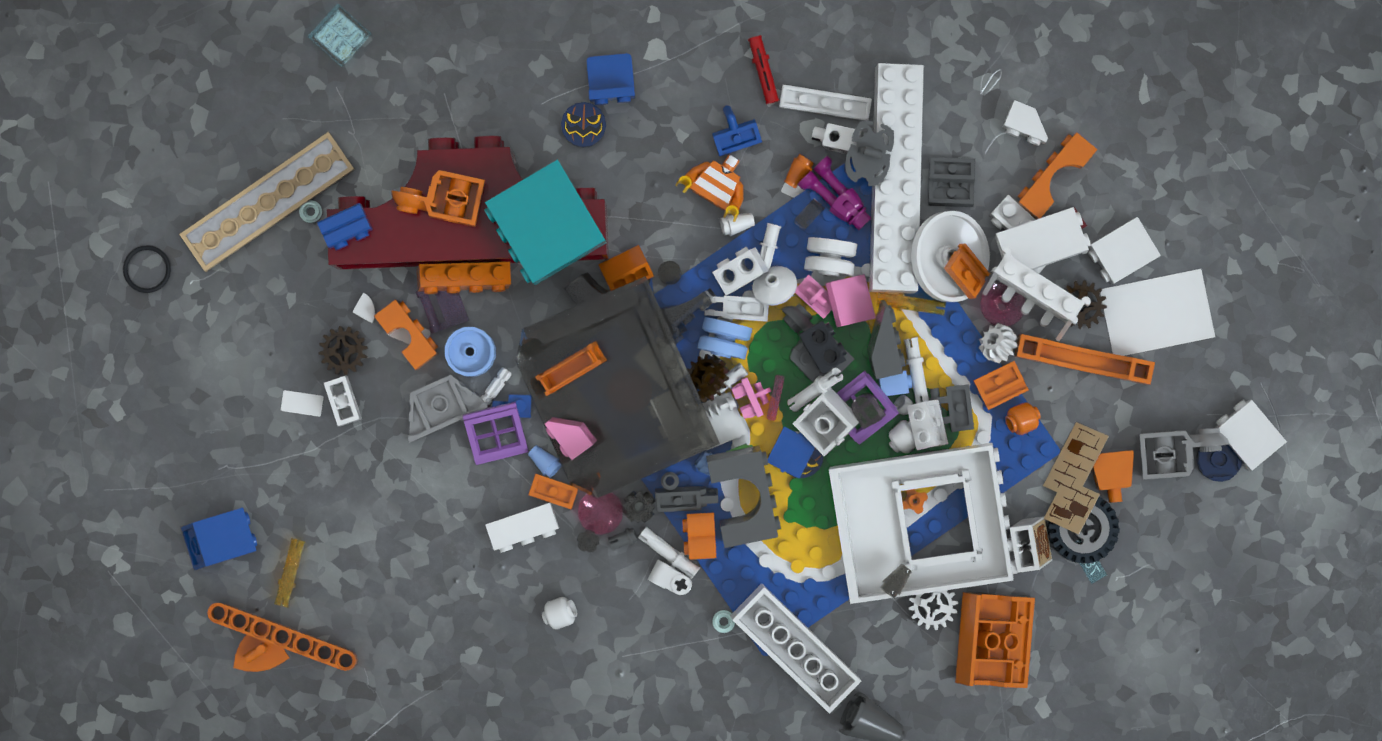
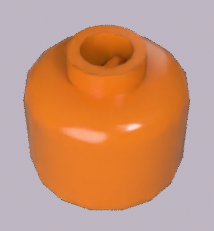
[1005,402,1041,435]

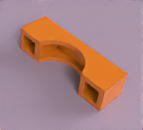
[1017,132,1098,220]

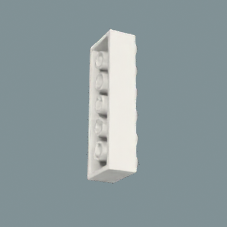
[730,583,861,714]

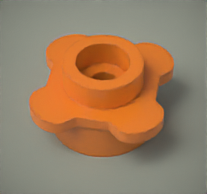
[903,489,928,514]

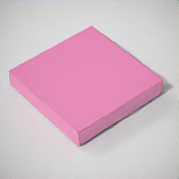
[826,274,876,327]

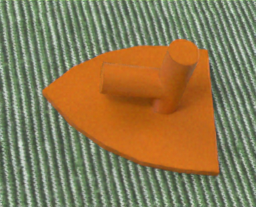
[233,622,290,672]

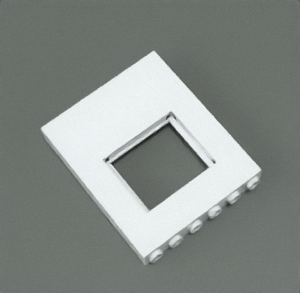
[829,443,1017,604]

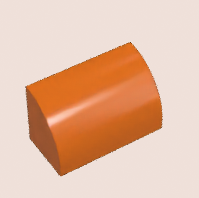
[598,245,654,296]

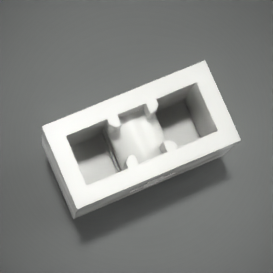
[324,376,362,426]

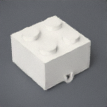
[793,388,862,456]

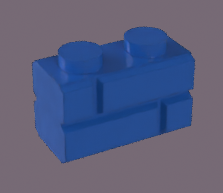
[317,203,373,251]

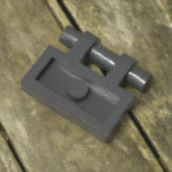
[929,384,974,432]

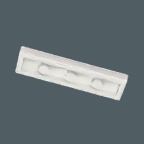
[779,85,872,121]

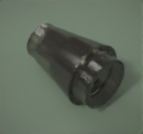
[880,564,912,599]

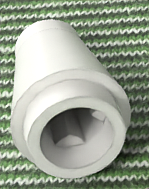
[720,213,755,236]

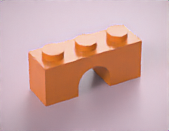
[374,299,438,370]

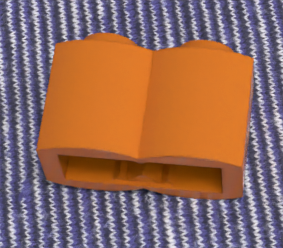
[682,513,716,560]

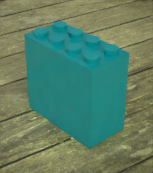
[484,159,607,285]

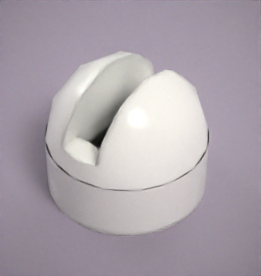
[894,395,913,415]

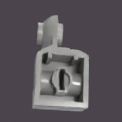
[1140,428,1229,480]

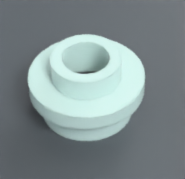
[299,200,322,223]
[712,610,735,633]

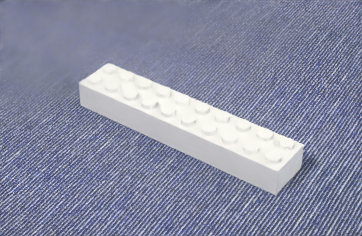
[869,63,924,294]

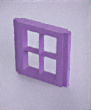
[837,371,899,445]
[463,402,529,465]

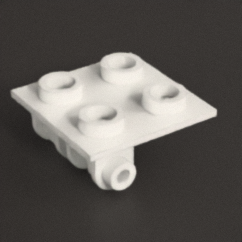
[689,392,748,450]

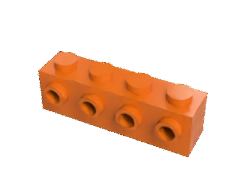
[417,262,511,294]

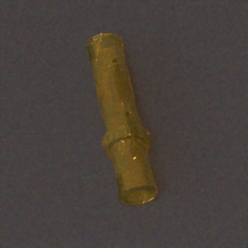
[877,292,946,316]
[274,538,305,607]

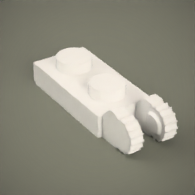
[704,296,769,322]

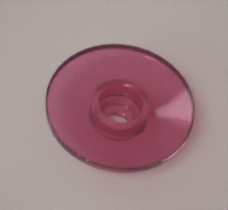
[980,283,1025,326]

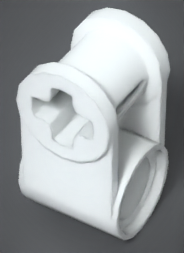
[647,560,692,595]

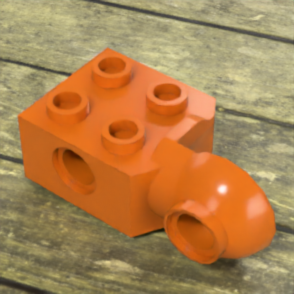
[391,170,485,227]

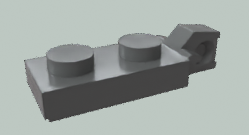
[655,486,718,512]

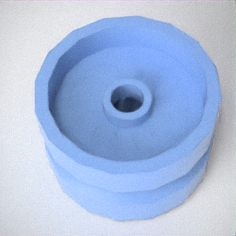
[697,317,752,360]
[445,327,496,377]

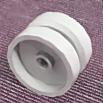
[804,237,857,276]

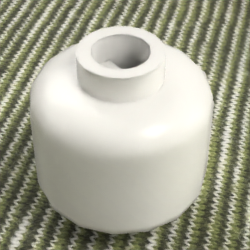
[889,420,916,454]
[542,597,577,629]

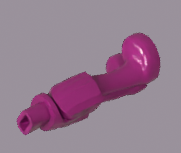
[798,155,871,230]

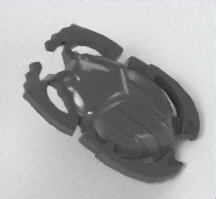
[845,120,894,186]

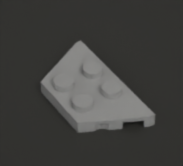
[408,374,489,443]

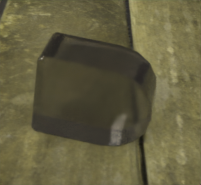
[793,198,825,231]
[852,393,886,429]

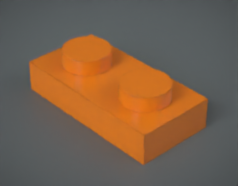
[528,474,579,509]

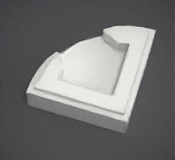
[353,293,375,323]

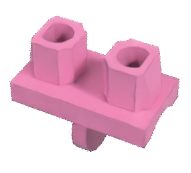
[795,275,832,319]
[731,378,771,419]

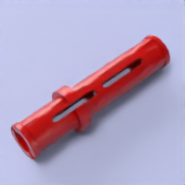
[748,35,780,105]

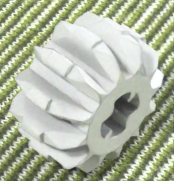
[979,323,1018,363]

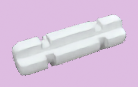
[480,367,512,406]

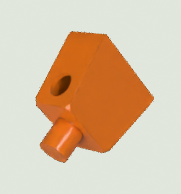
[1092,450,1134,503]

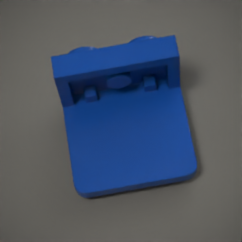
[587,53,635,105]

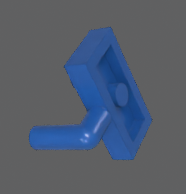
[712,105,762,156]

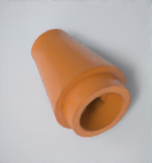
[784,154,814,189]

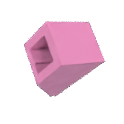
[545,417,597,460]

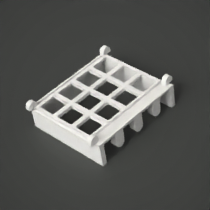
[982,247,1091,342]

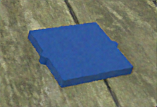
[767,427,815,479]

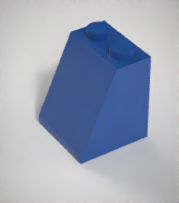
[181,508,257,570]

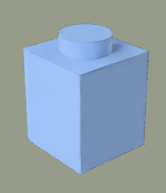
[878,371,912,396]

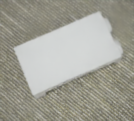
[995,207,1091,270]

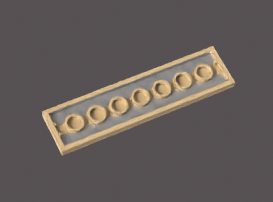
[179,132,355,272]

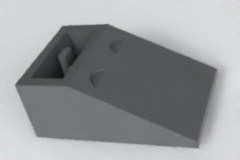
[867,300,906,379]

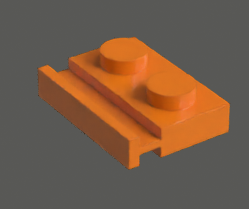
[944,243,990,299]
[973,361,1029,410]

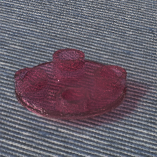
[578,489,623,535]

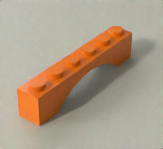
[1014,334,1155,385]

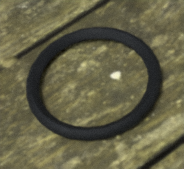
[123,245,171,293]

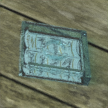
[308,3,372,67]

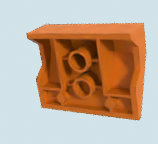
[955,592,1035,688]

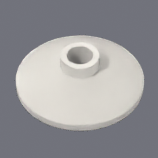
[752,266,797,306]

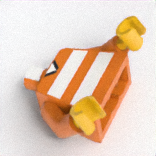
[675,154,743,222]

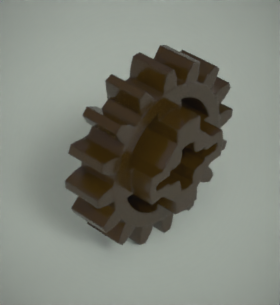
[1066,280,1107,329]
[318,326,368,375]
[682,354,729,403]

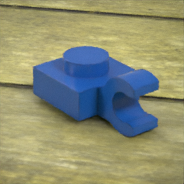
[492,395,531,418]

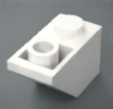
[1002,100,1048,146]

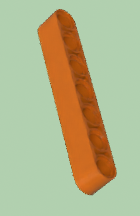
[207,603,358,671]

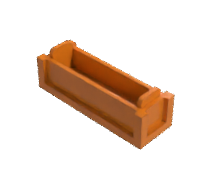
[535,341,607,396]

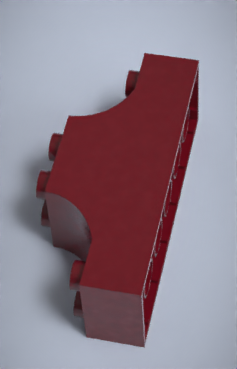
[327,136,609,270]

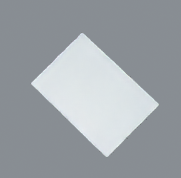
[1100,269,1215,356]

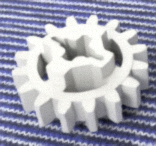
[908,590,958,630]

